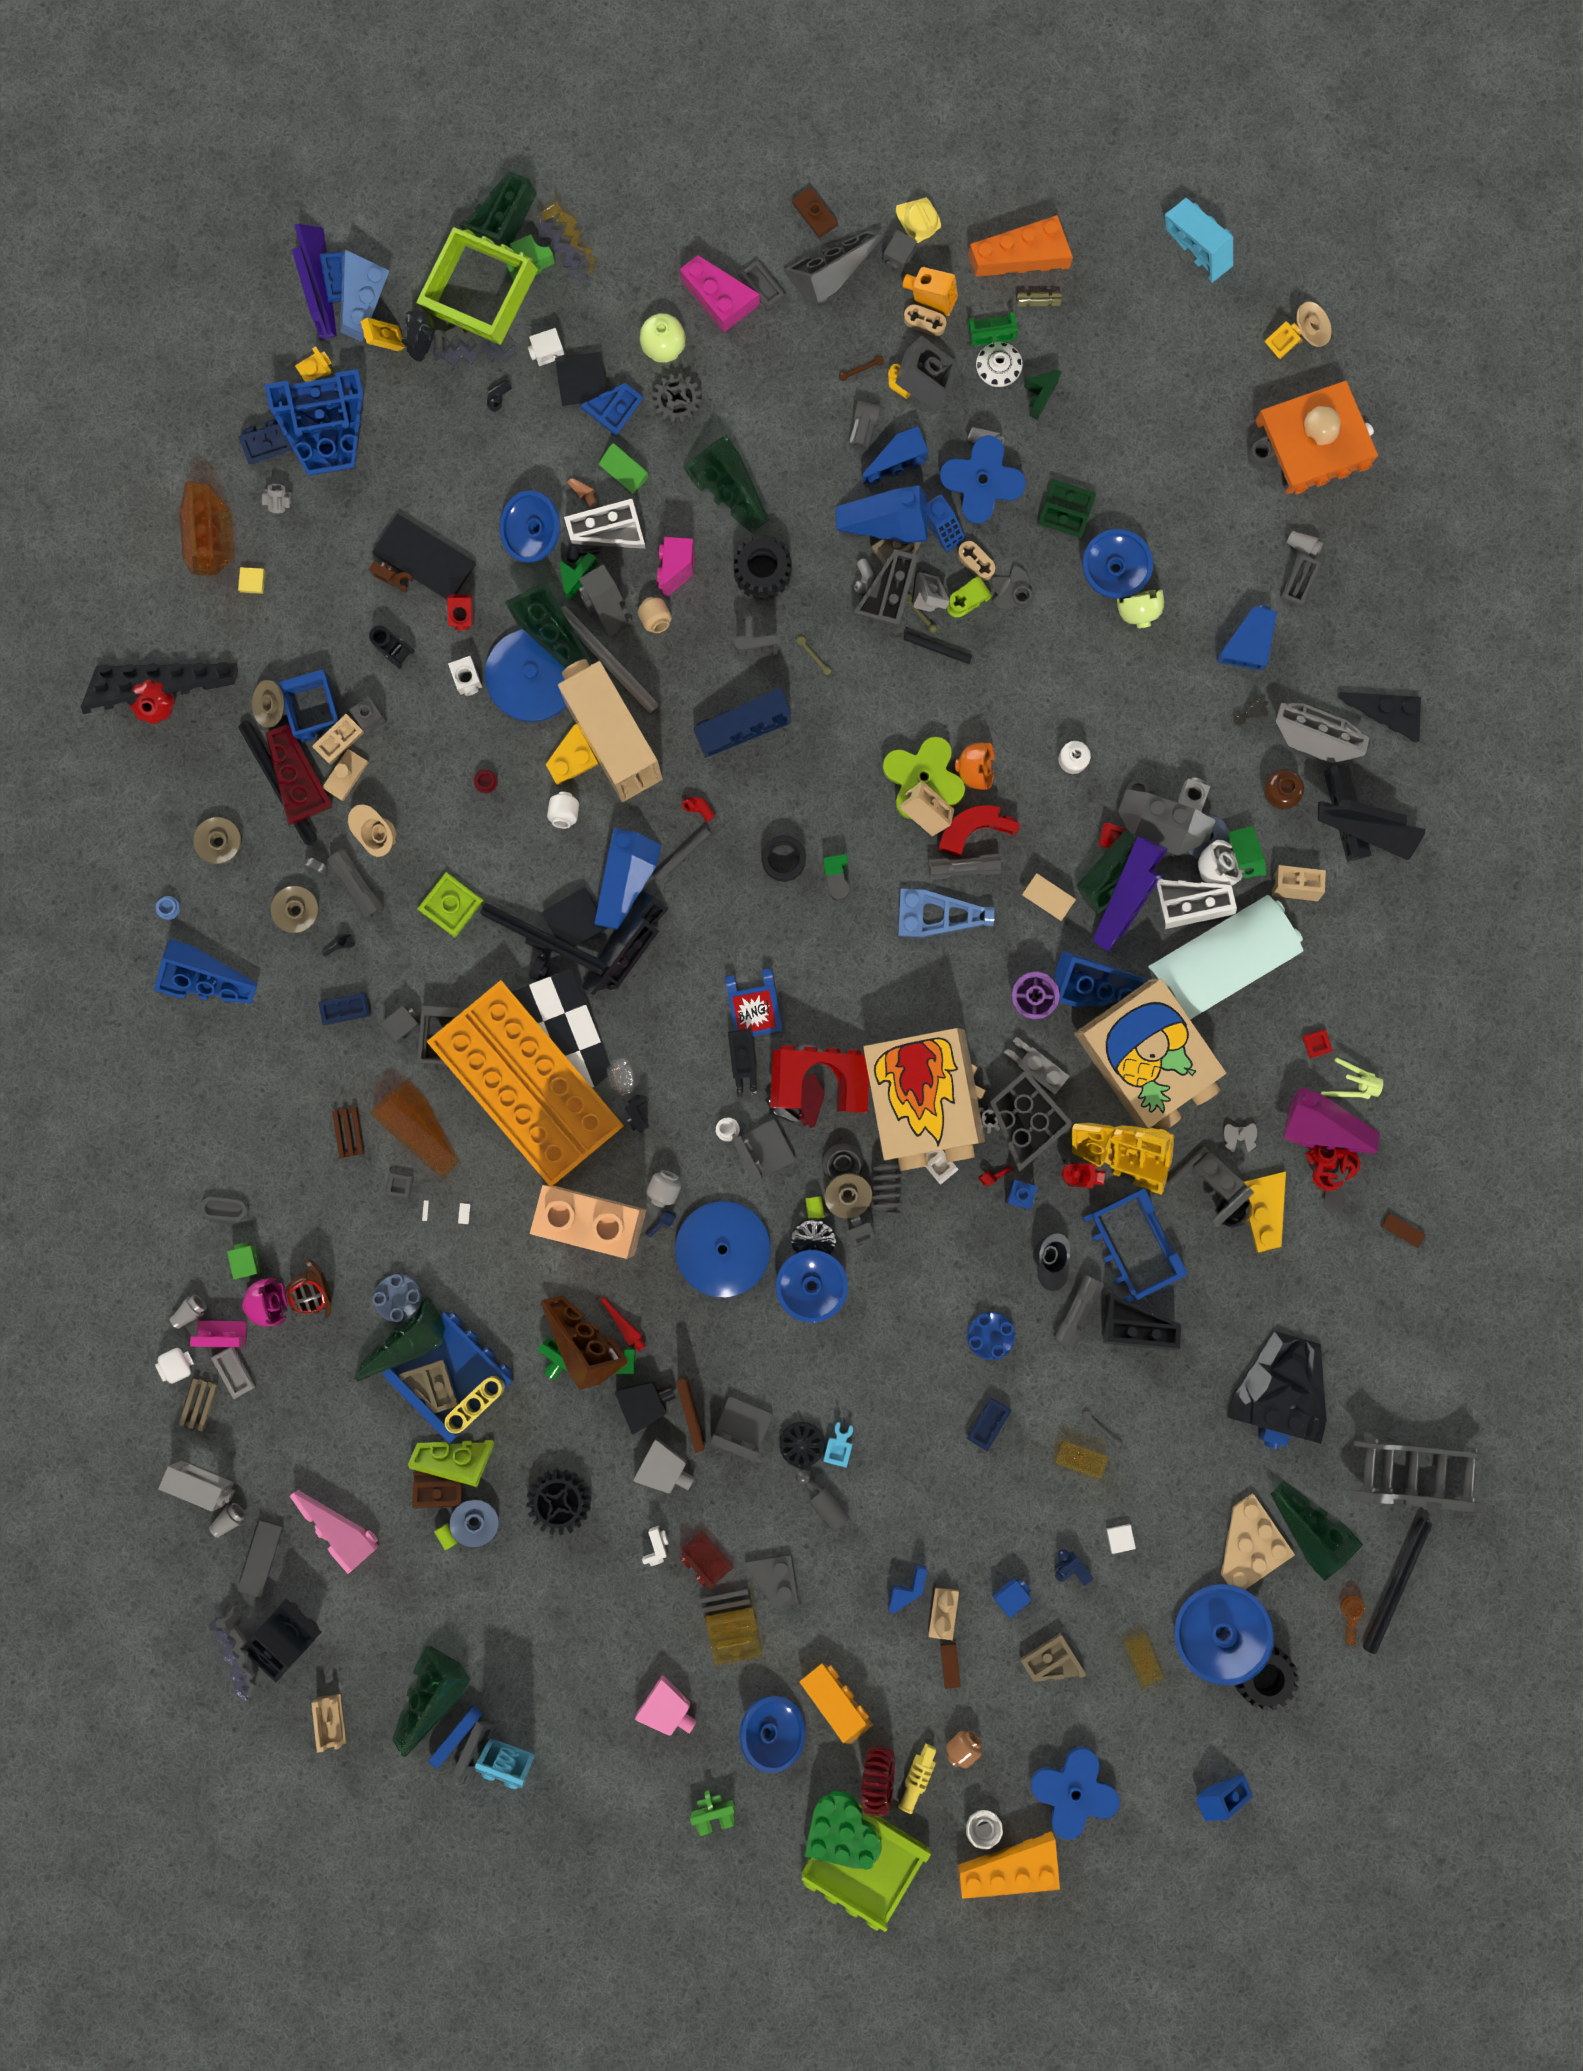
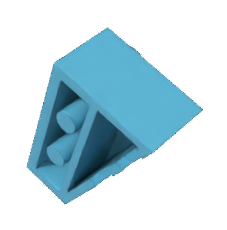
[1165,198,1233,283]

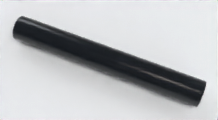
[904,631,972,664]

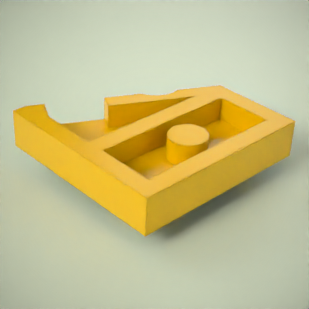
[546,724,598,786]

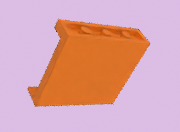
[1255,381,1378,495]

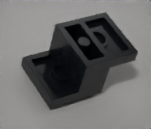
[243,1598,322,1683]

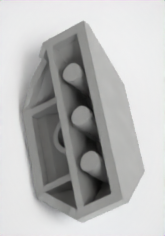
[1276,703,1369,763]

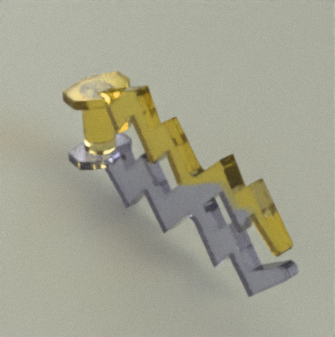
[536,201,596,280]

